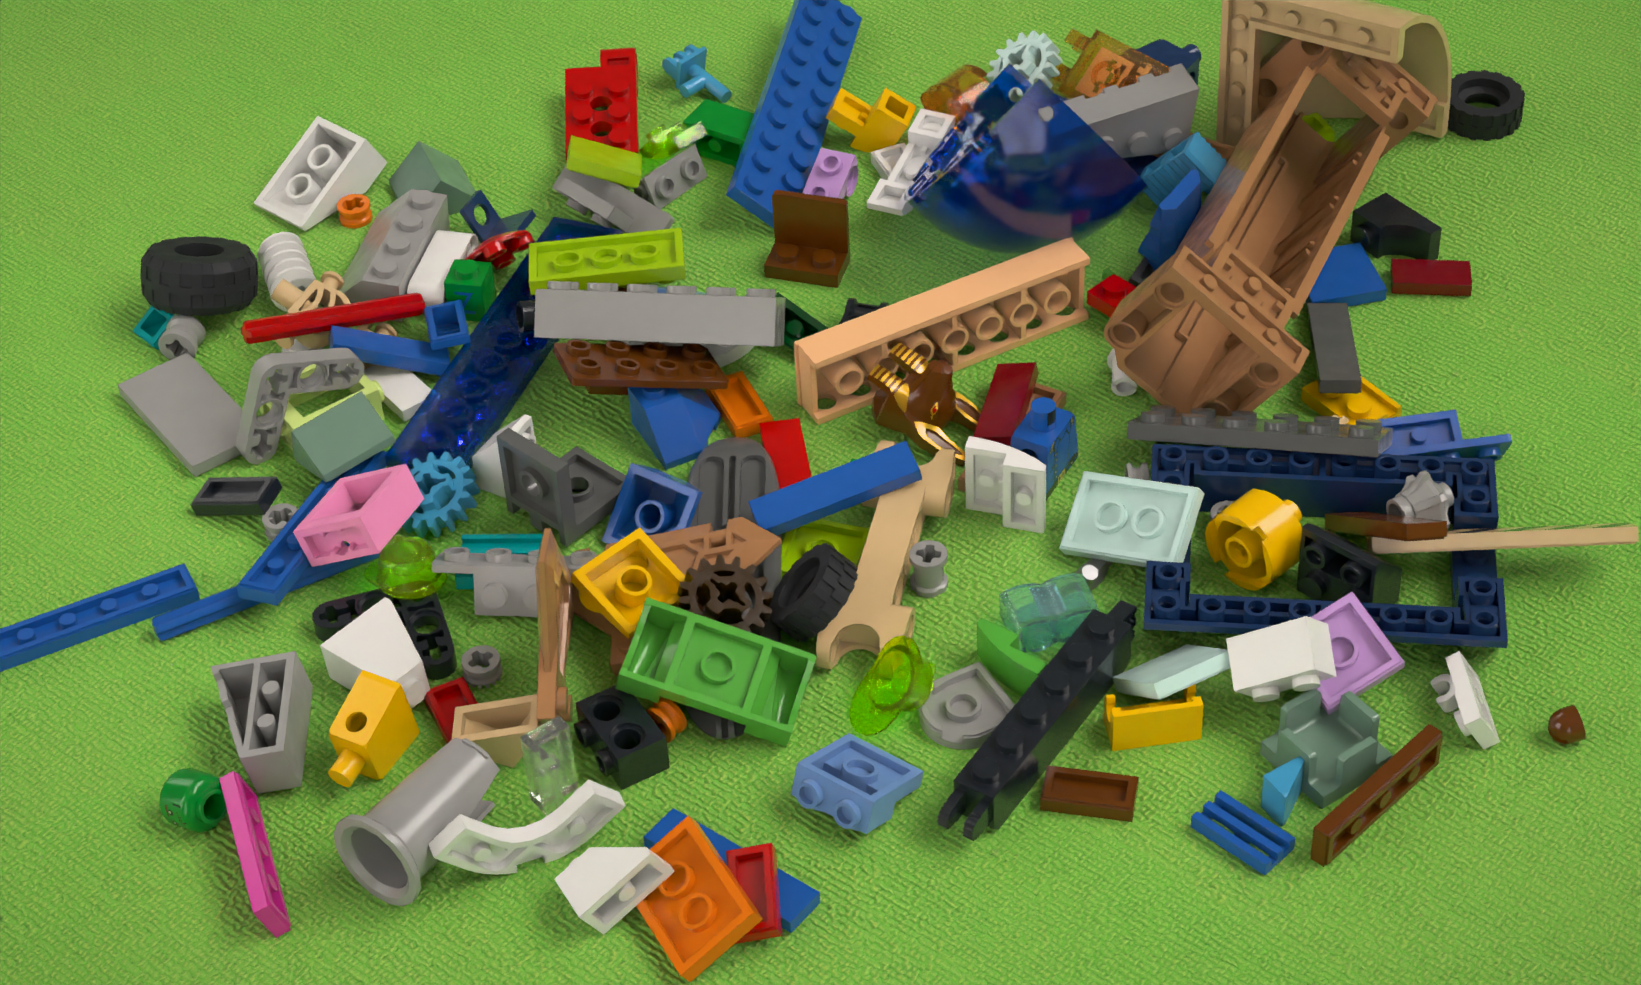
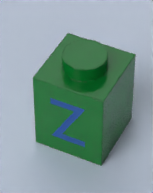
[444,259,497,323]

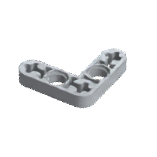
[236,348,364,465]

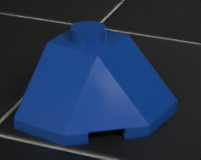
[628,387,722,470]
[602,463,703,544]

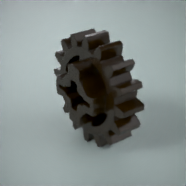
[676,555,773,636]

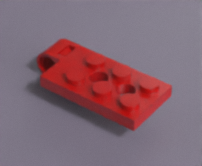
[565,47,639,163]

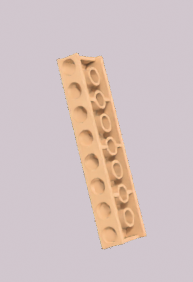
[794,236,1090,425]

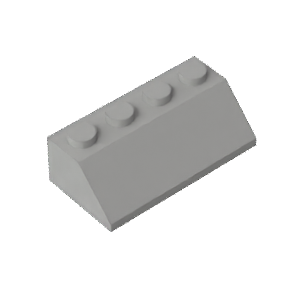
[339,189,450,322]

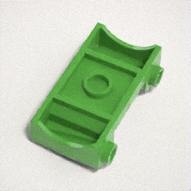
[615,597,817,747]

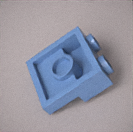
[791,733,924,834]

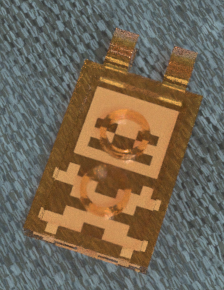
[1052,29,1169,99]

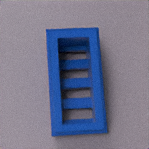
[424,300,471,350]

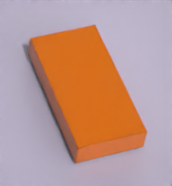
[706,371,773,438]

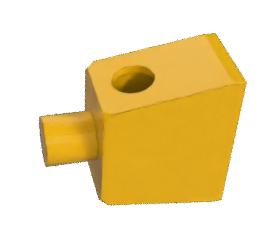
[328,670,420,787]

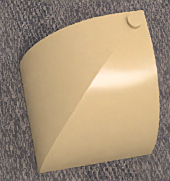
[1216,0,1452,148]

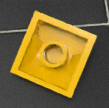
[571,527,685,639]

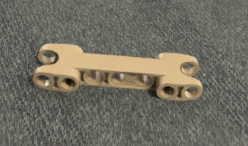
[816,440,956,679]

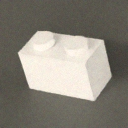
[1226,616,1337,702]

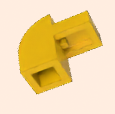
[825,88,916,152]

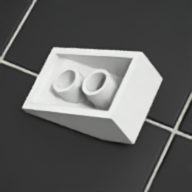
[254,116,388,231]

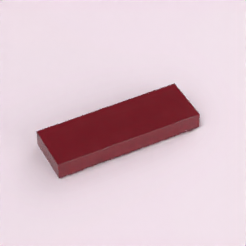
[973,362,1039,446]

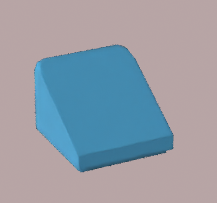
[1261,756,1305,826]

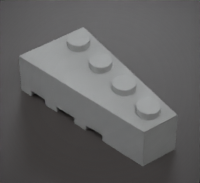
[1032,63,1199,167]

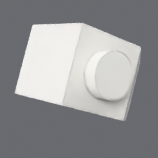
[554,847,675,935]

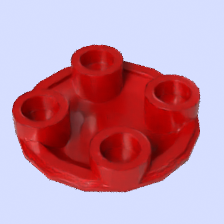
[465,230,535,270]

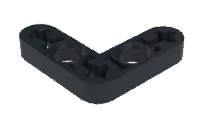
[312,579,457,680]

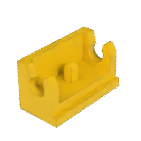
[1103,684,1204,751]

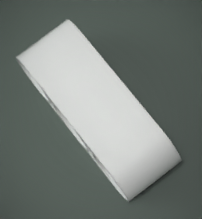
[407,230,479,312]

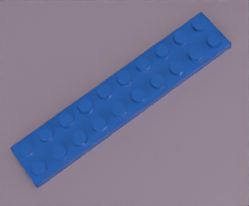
[726,0,862,229]

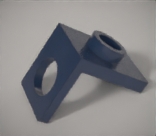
[460,190,536,243]

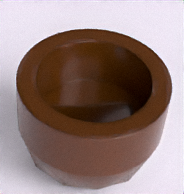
[1548,705,1586,744]

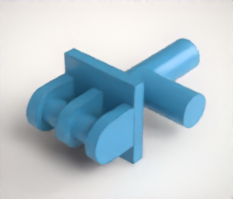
[662,44,732,103]

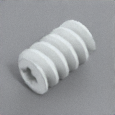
[257,232,316,312]

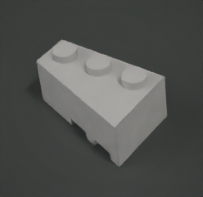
[210,651,313,794]

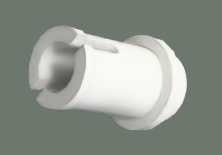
[1107,348,1137,396]

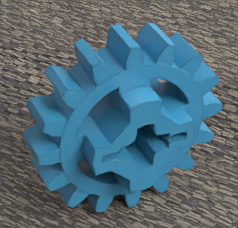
[402,452,480,538]

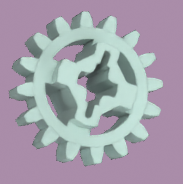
[986,31,1062,106]

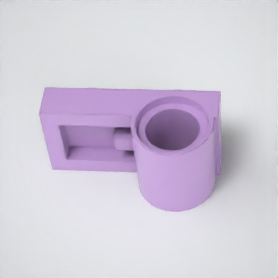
[802,148,858,199]

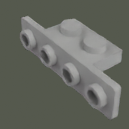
[553,166,675,233]
[432,547,596,617]

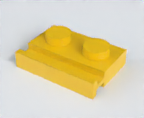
[1301,376,1402,425]

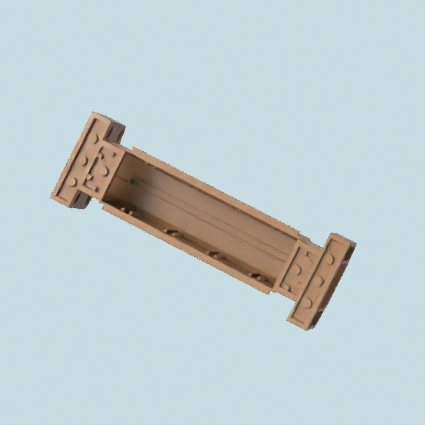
[1104,36,1438,416]

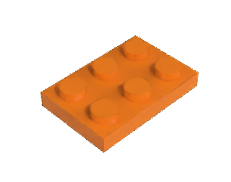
[636,815,763,982]

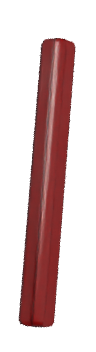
[241,293,425,344]

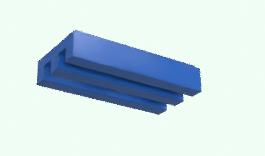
[1191,790,1295,875]

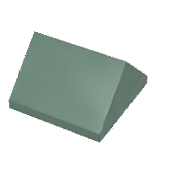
[389,141,480,215]
[291,391,396,483]

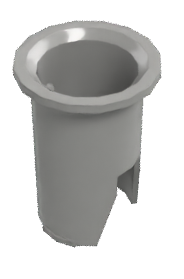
[334,738,500,906]

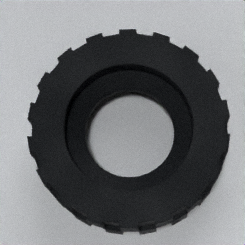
[1448,70,1525,141]
[769,543,858,642]

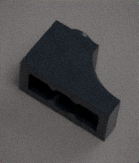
[1350,192,1442,260]

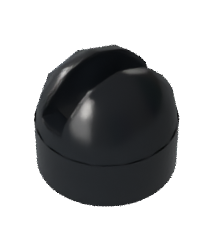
[515,300,535,333]

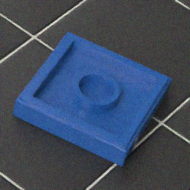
[1305,242,1387,306]

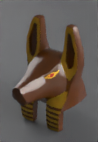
[867,343,981,466]

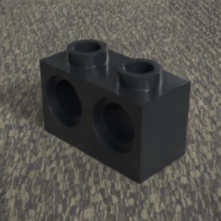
[574,685,670,790]

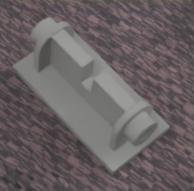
[634,144,708,209]

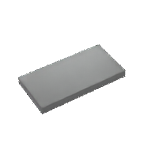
[118,352,262,477]

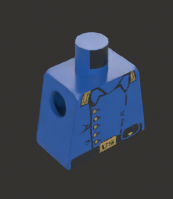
[1010,397,1078,501]

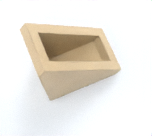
[452,694,541,768]

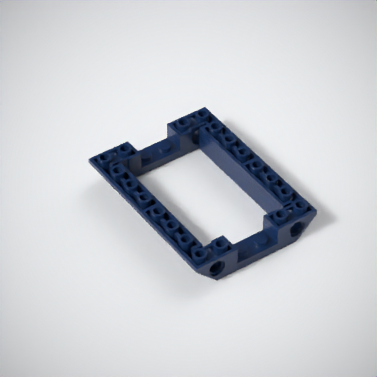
[1143,444,1508,648]

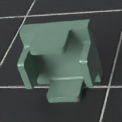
[1260,689,1393,809]

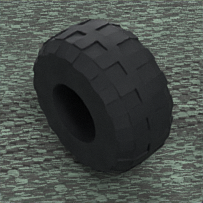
[140,236,258,316]

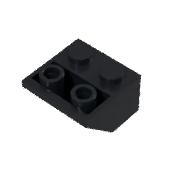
[1296,523,1402,604]

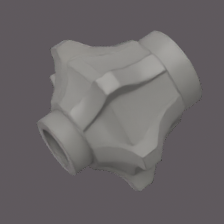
[1386,470,1454,529]

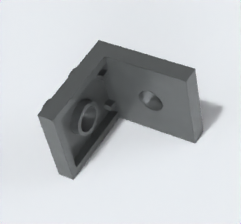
[496,428,626,547]

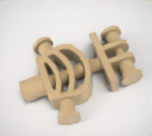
[271,271,397,370]

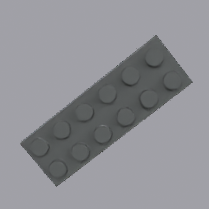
[1127,405,1393,457]

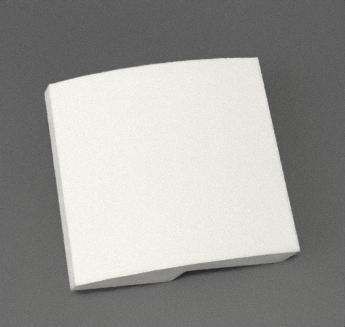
[965,436,1046,533]

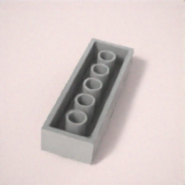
[534,281,786,347]

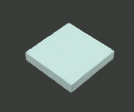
[1112,644,1230,700]

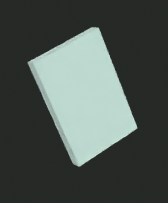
[1059,471,1204,567]

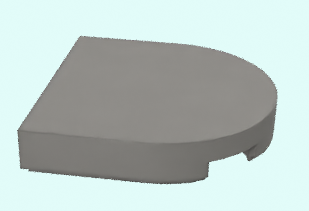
[919,661,1015,750]

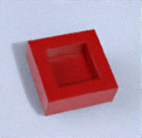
[1087,274,1136,317]

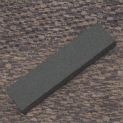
[1307,303,1362,393]

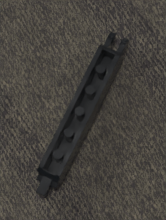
[937,600,1137,841]

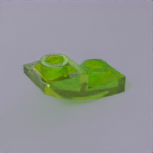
[639,122,708,159]

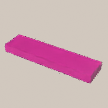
[219,771,291,938]

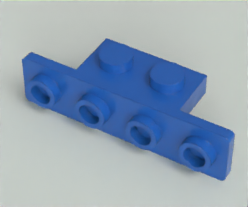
[1378,410,1512,461]

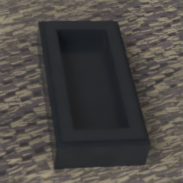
[191,477,283,516]

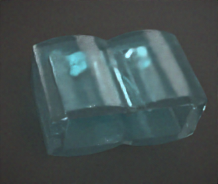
[999,573,1099,653]

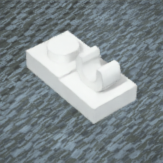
[1431,651,1500,750]

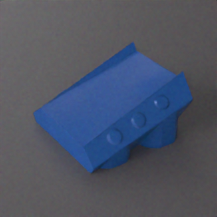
[1138,169,1201,271]

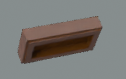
[1040,765,1139,822]

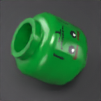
[159,768,227,833]

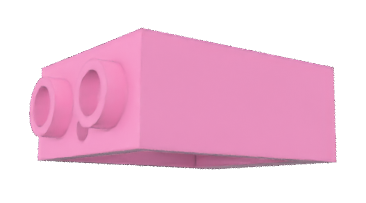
[293,464,424,567]

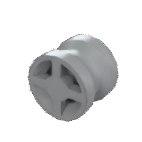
[158,314,206,360]

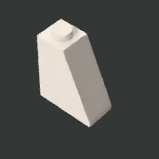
[320,597,430,709]

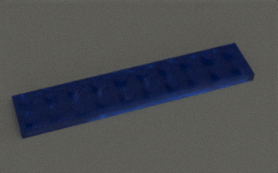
[385,217,623,479]

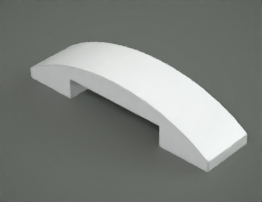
[866,109,956,216]

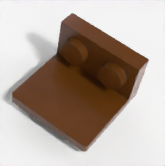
[764,190,850,288]

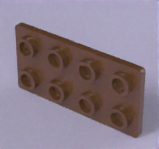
[553,339,729,395]

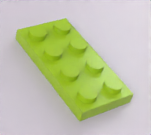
[529,228,686,295]

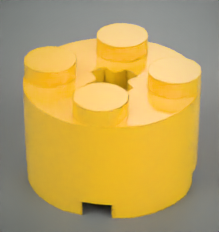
[1205,488,1302,591]

